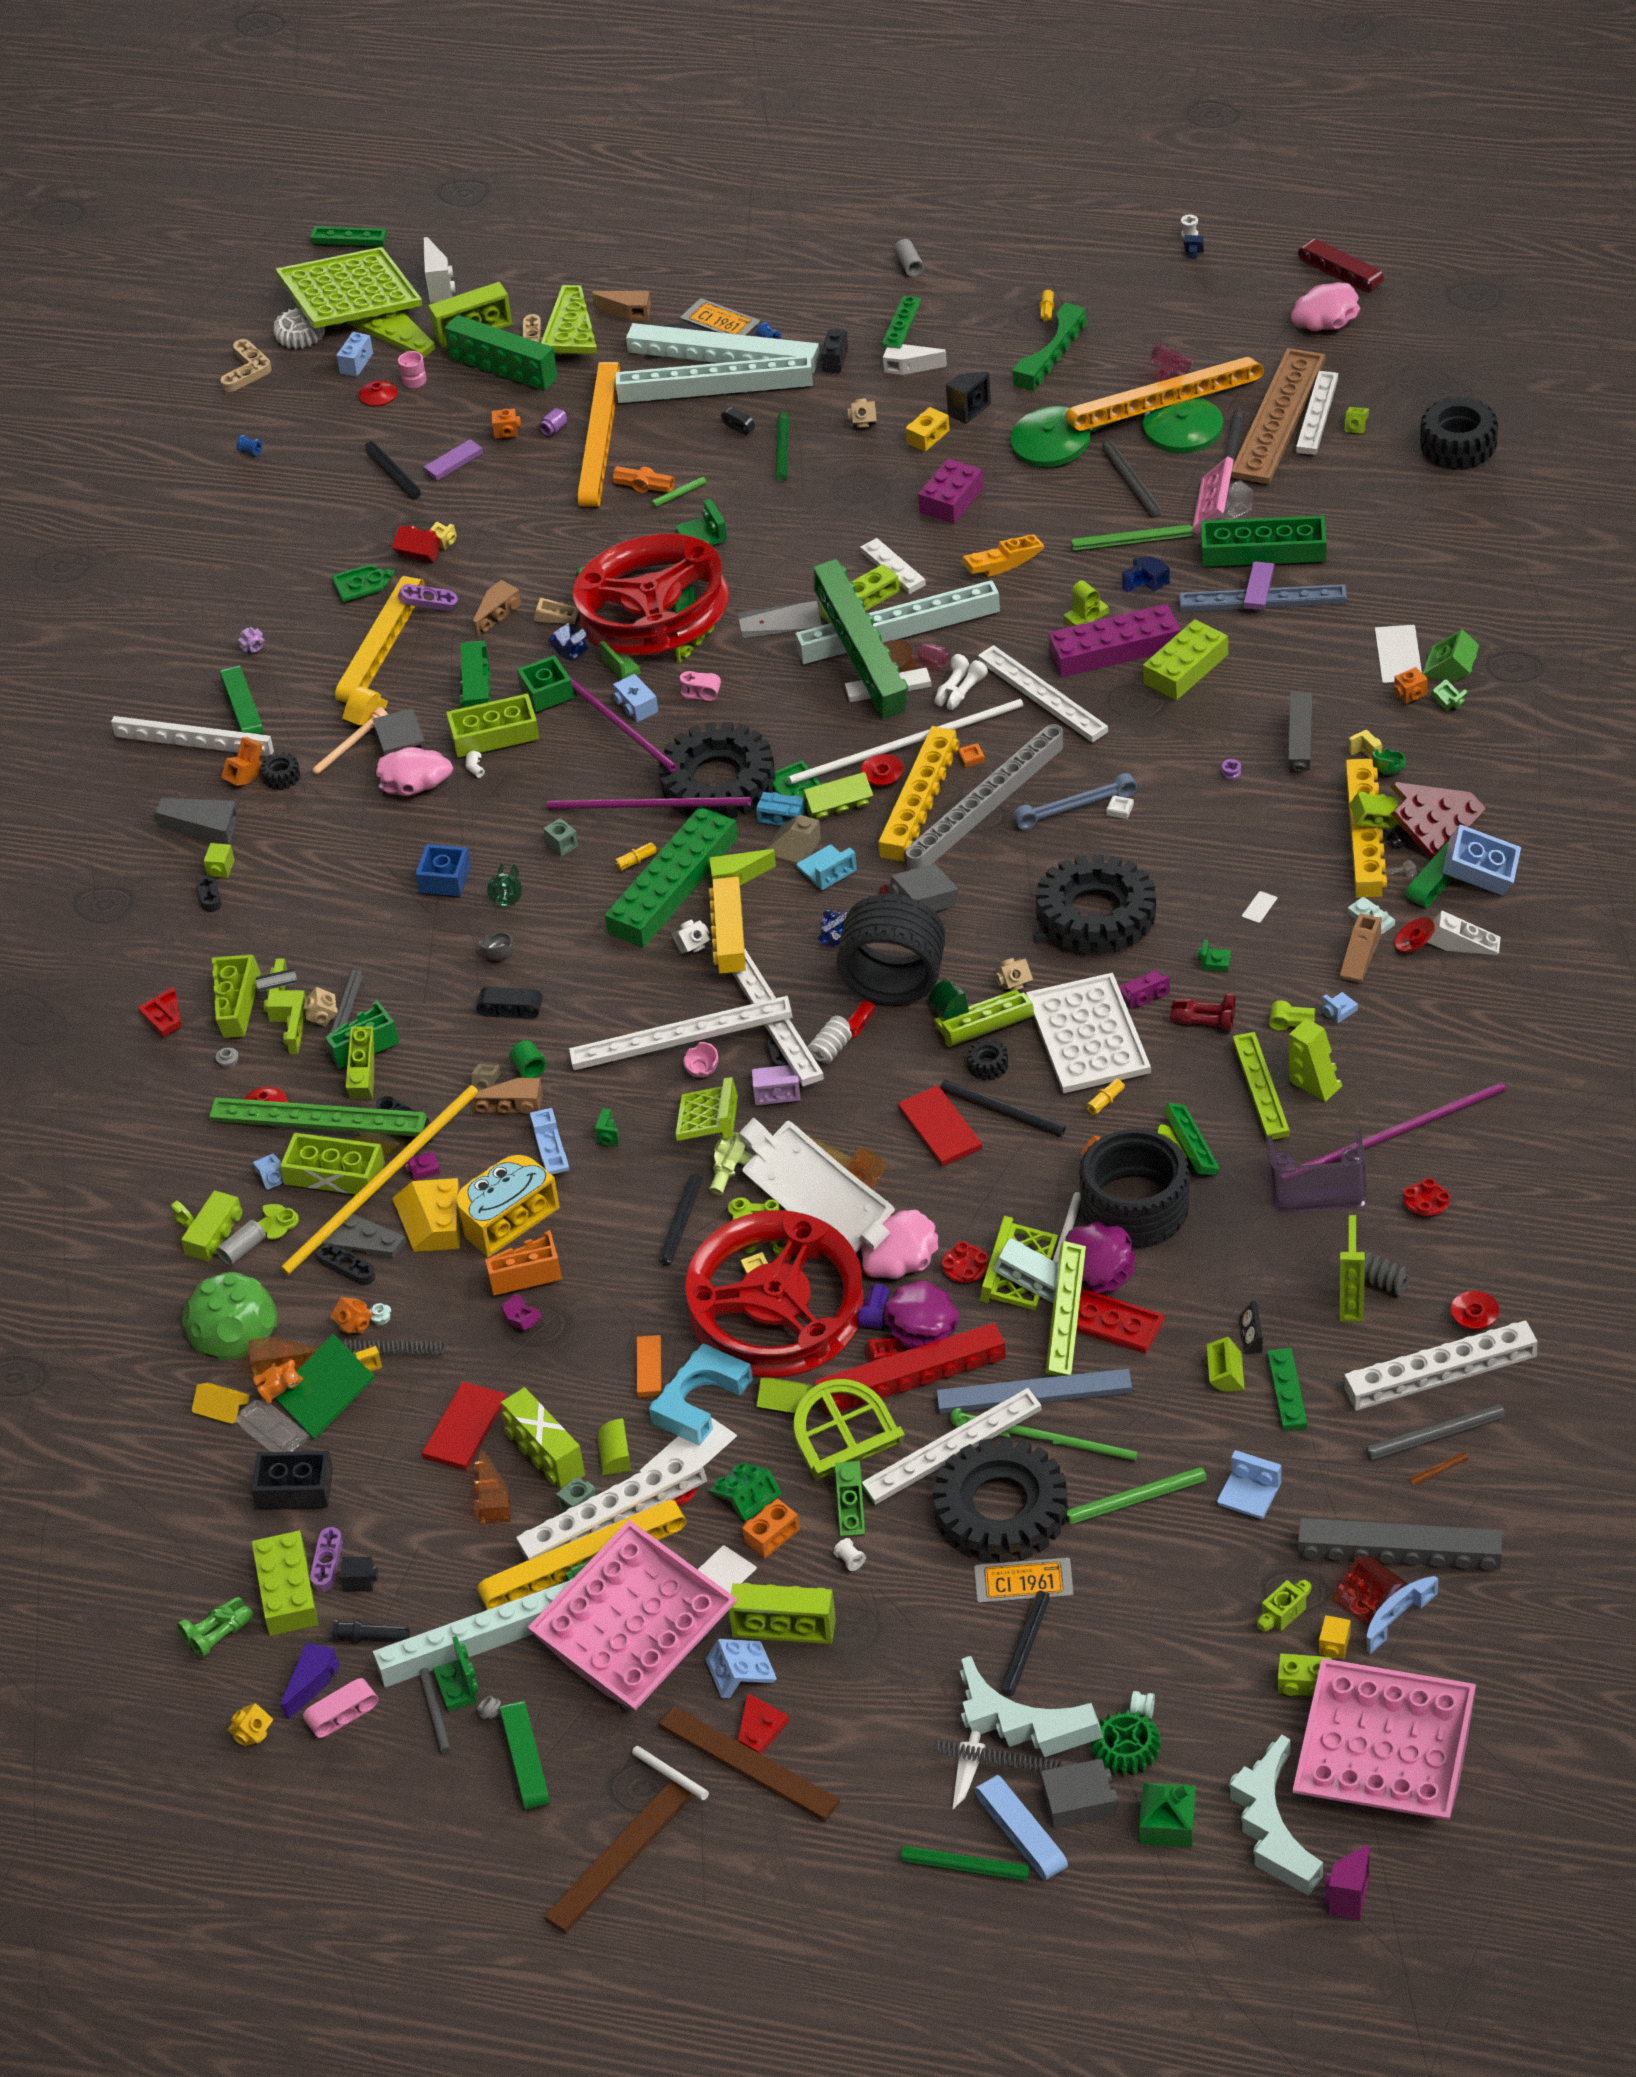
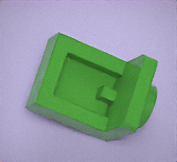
[1430,679,1468,712]

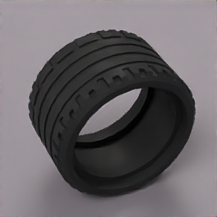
[836,894,946,1005]
[1079,1129,1189,1247]

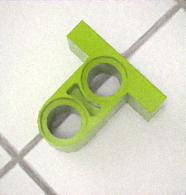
[1063,580,1109,627]

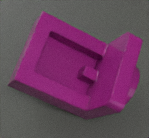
[500,1294,542,1330]

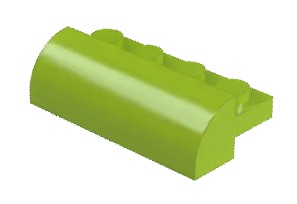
[934,990,1034,1047]

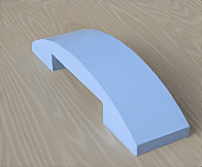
[530,1108,569,1174]
[1366,1576,1438,1654]

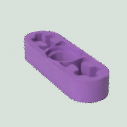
[398,584,458,611]
[310,1527,343,1592]

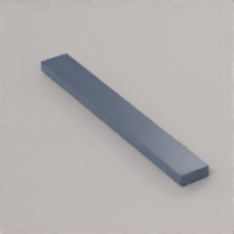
[1179,584,1347,612]
[937,1369,1132,1414]

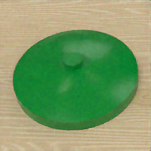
[1143,397,1223,453]
[1011,406,1091,467]

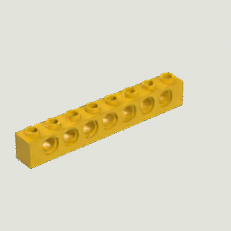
[879,726,959,862]
[1346,759,1387,898]

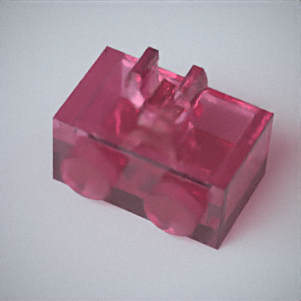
[1149,343,1194,381]

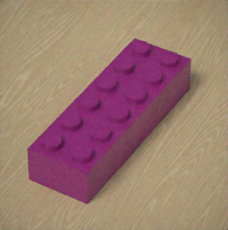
[1048,604,1181,678]

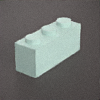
[993,1238,1058,1303]

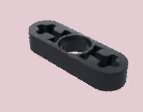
[317,1243,376,1285]

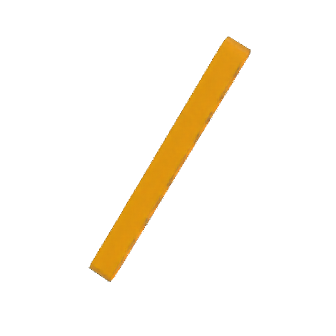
[1065,357,1264,431]
[578,362,620,507]

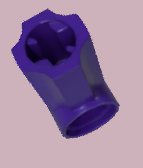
[859,1284,889,1329]

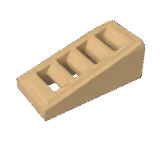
[534,598,579,624]

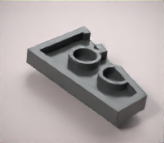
[322,1214,407,1258]

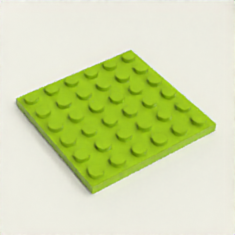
[275,247,422,328]

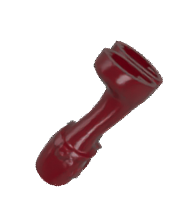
[1170,993,1236,1031]

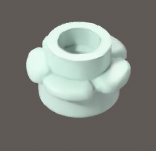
[369,1303,391,1325]

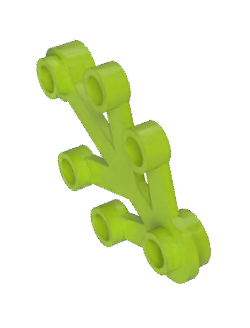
[728,1198,786,1258]

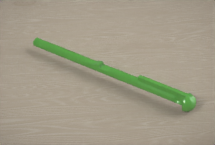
[950,1408,1138,1461]

